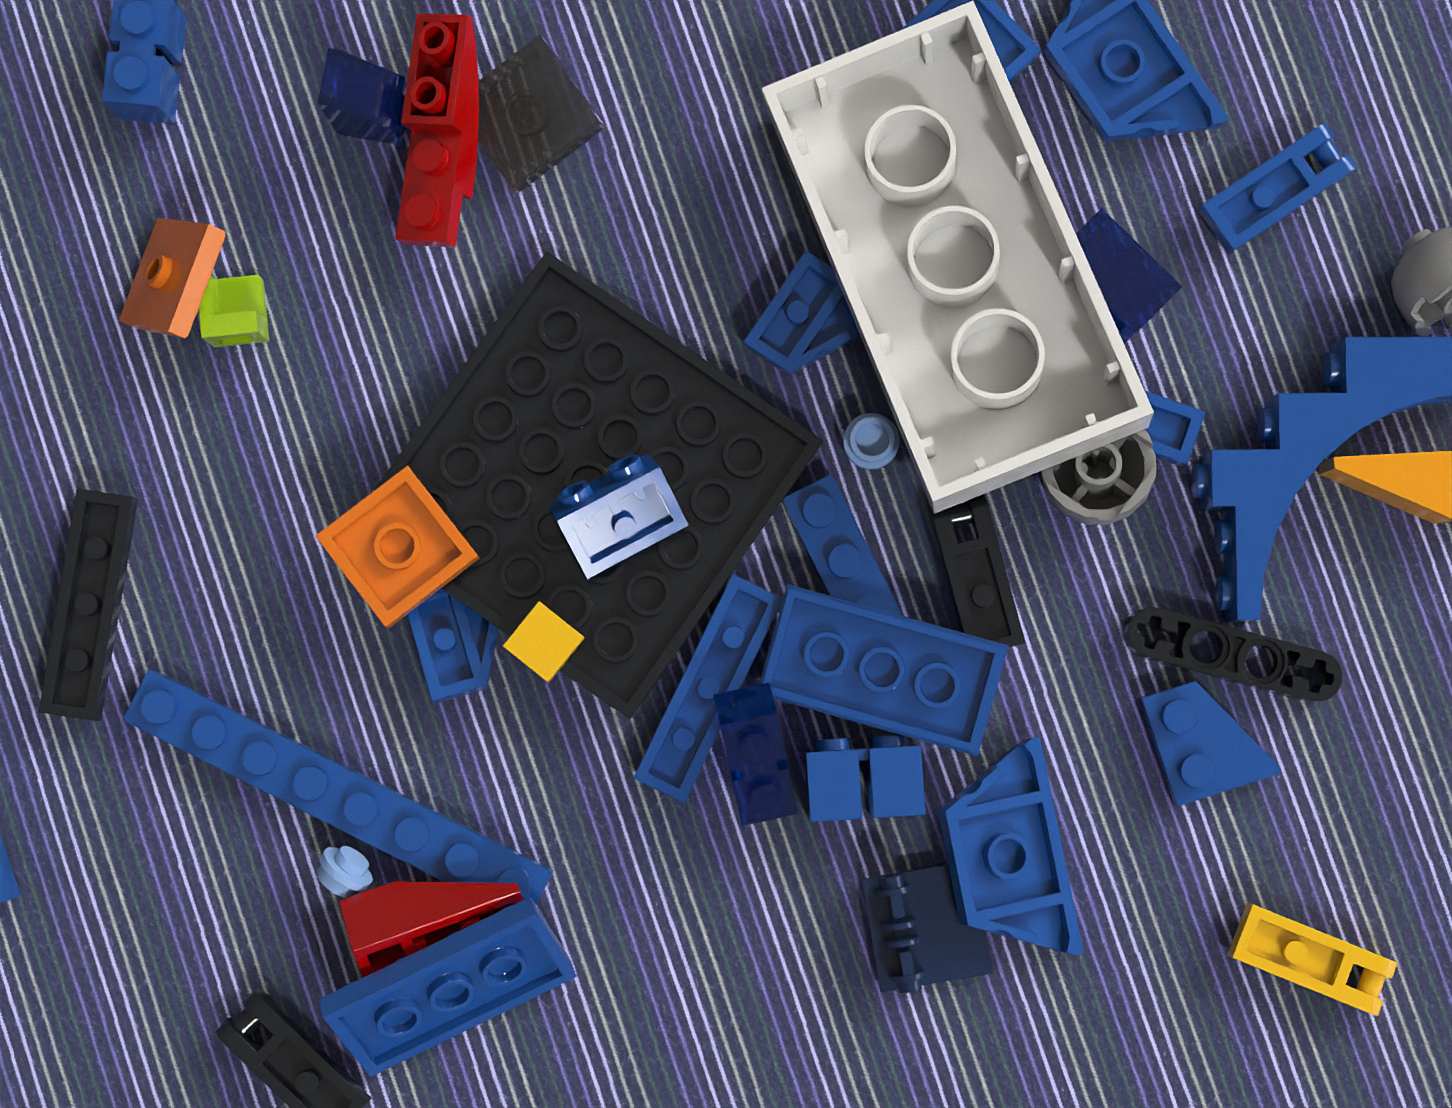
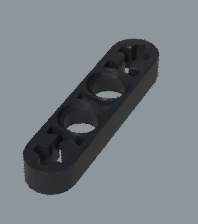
[1123,607,1343,702]

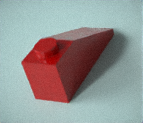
[339,881,523,978]

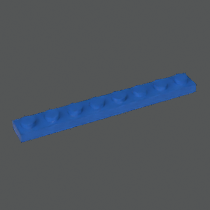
[122,669,554,906]

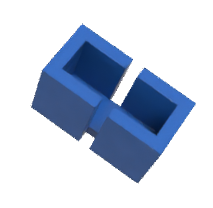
[102,0,187,124]
[804,735,926,822]

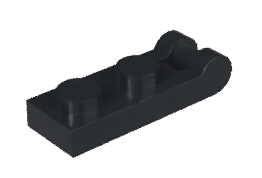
[928,494,1025,648]
[216,988,372,1108]

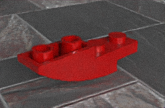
[395,14,479,248]

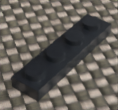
[39,489,138,721]

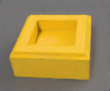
[503,601,585,683]

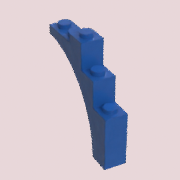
[1191,337,1452,622]

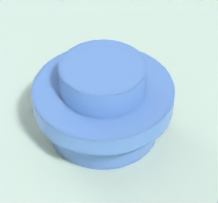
[843,413,899,470]
[316,846,373,898]

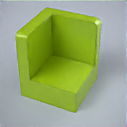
[199,274,269,348]

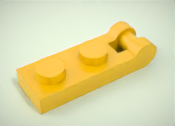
[1227,902,1398,1016]

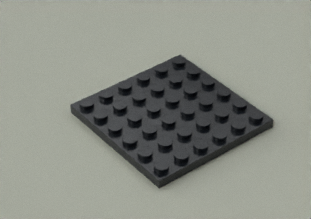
[373,251,823,720]

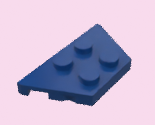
[1043,0,1229,142]
[938,737,1084,955]

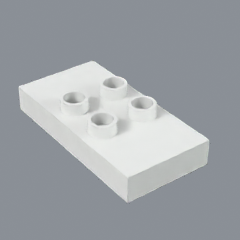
[762,1,1154,514]

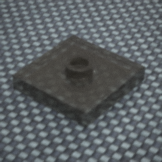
[478,34,606,193]

